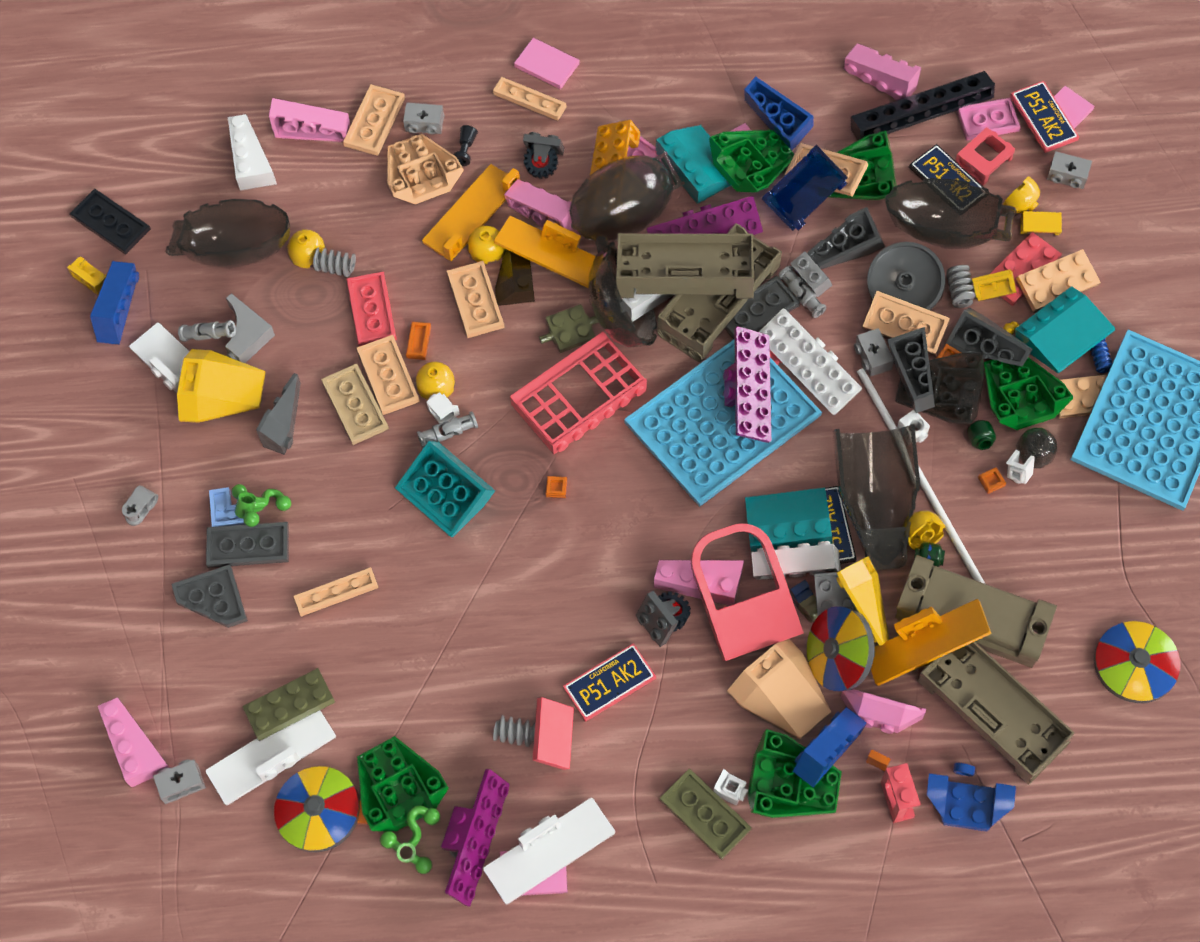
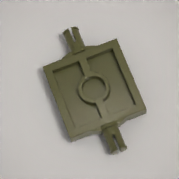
[539,304,602,353]

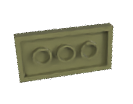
[242,668,335,741]
[660,768,752,860]

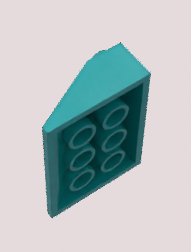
[655,125,731,204]
[1015,286,1115,374]
[395,441,496,538]
[745,487,833,553]

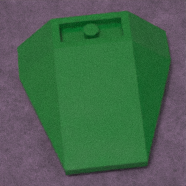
[709,130,795,193]
[818,131,897,200]
[984,357,1073,430]
[747,729,842,818]
[357,736,449,831]

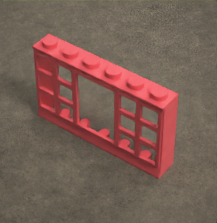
[510,331,647,454]

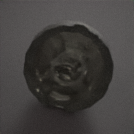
[1016,428,1057,468]

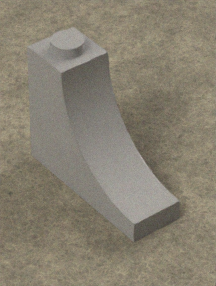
[225,293,275,363]

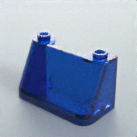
[761,144,848,231]

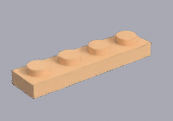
[493,77,566,121]
[294,568,378,617]

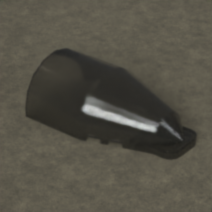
[832,424,920,571]

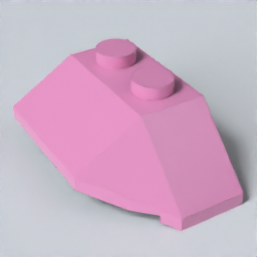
[840,689,926,734]

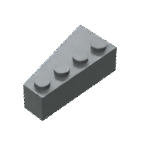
[887,327,935,413]

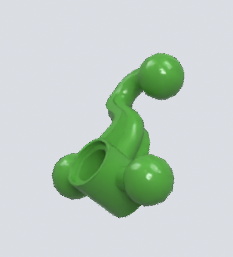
[232,484,291,527]
[380,806,440,874]

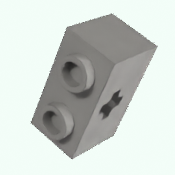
[403,103,444,134]
[1047,151,1092,189]
[790,251,832,297]
[854,328,894,377]
[153,759,206,804]

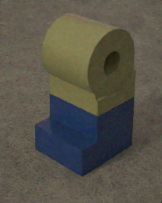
[790,580,818,623]

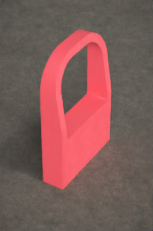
[691,524,804,661]

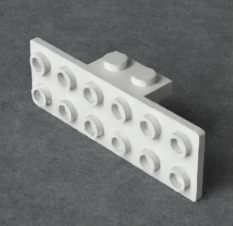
[759,308,862,415]
[129,323,190,393]
[206,710,336,805]
[483,798,615,905]

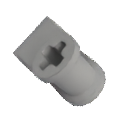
[122,485,158,526]

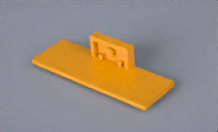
[494,216,611,291]
[871,599,991,686]

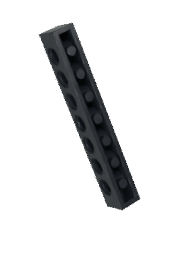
[851,71,995,140]

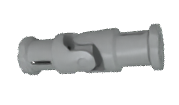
[778,266,827,318]
[178,320,236,342]
[417,411,478,448]

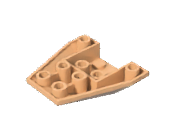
[387,134,464,204]
[727,639,831,739]

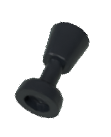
[453,125,478,166]

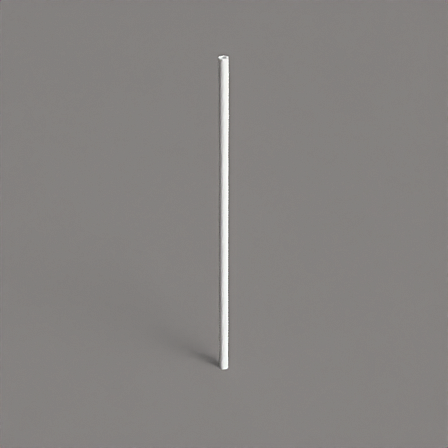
[857,368,985,584]

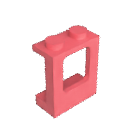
[956,127,1015,186]
[880,763,921,823]

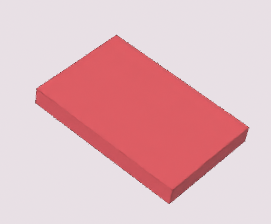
[533,697,574,770]

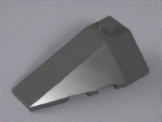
[807,207,885,269]
[945,308,1032,366]
[256,373,301,455]

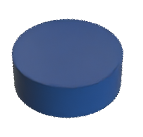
[953,763,976,777]

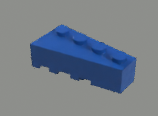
[744,76,814,151]
[90,261,139,345]
[793,707,867,787]

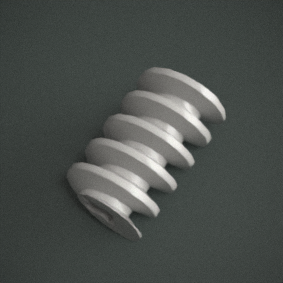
[313,247,356,277]
[946,265,976,308]
[493,715,535,747]

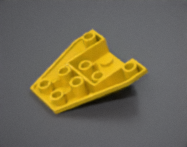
[177,349,265,423]
[836,556,889,646]

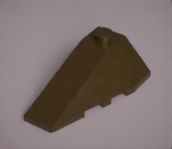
[495,249,535,306]

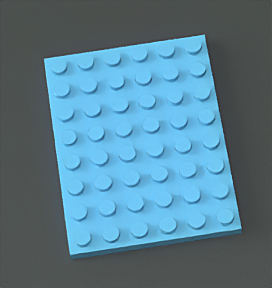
[1070,330,1200,511]
[624,339,822,507]

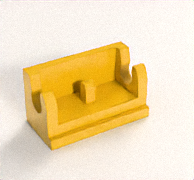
[1020,211,1062,235]
[67,257,107,295]
[972,269,1017,301]

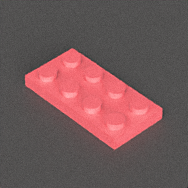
[990,232,1062,306]

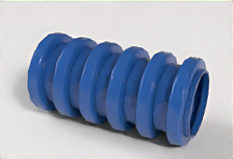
[1090,338,1112,373]

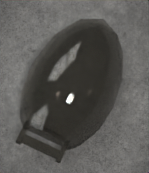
[568,151,685,242]
[885,178,1016,249]
[165,199,290,269]
[588,235,657,347]

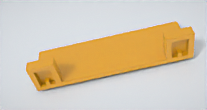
[583,120,640,226]
[422,164,520,261]

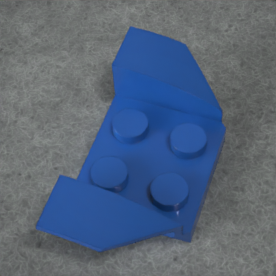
[927,773,1016,832]

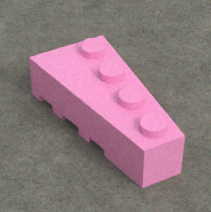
[844,44,921,100]
[269,98,350,142]
[504,179,584,234]
[654,560,744,605]
[98,697,170,787]

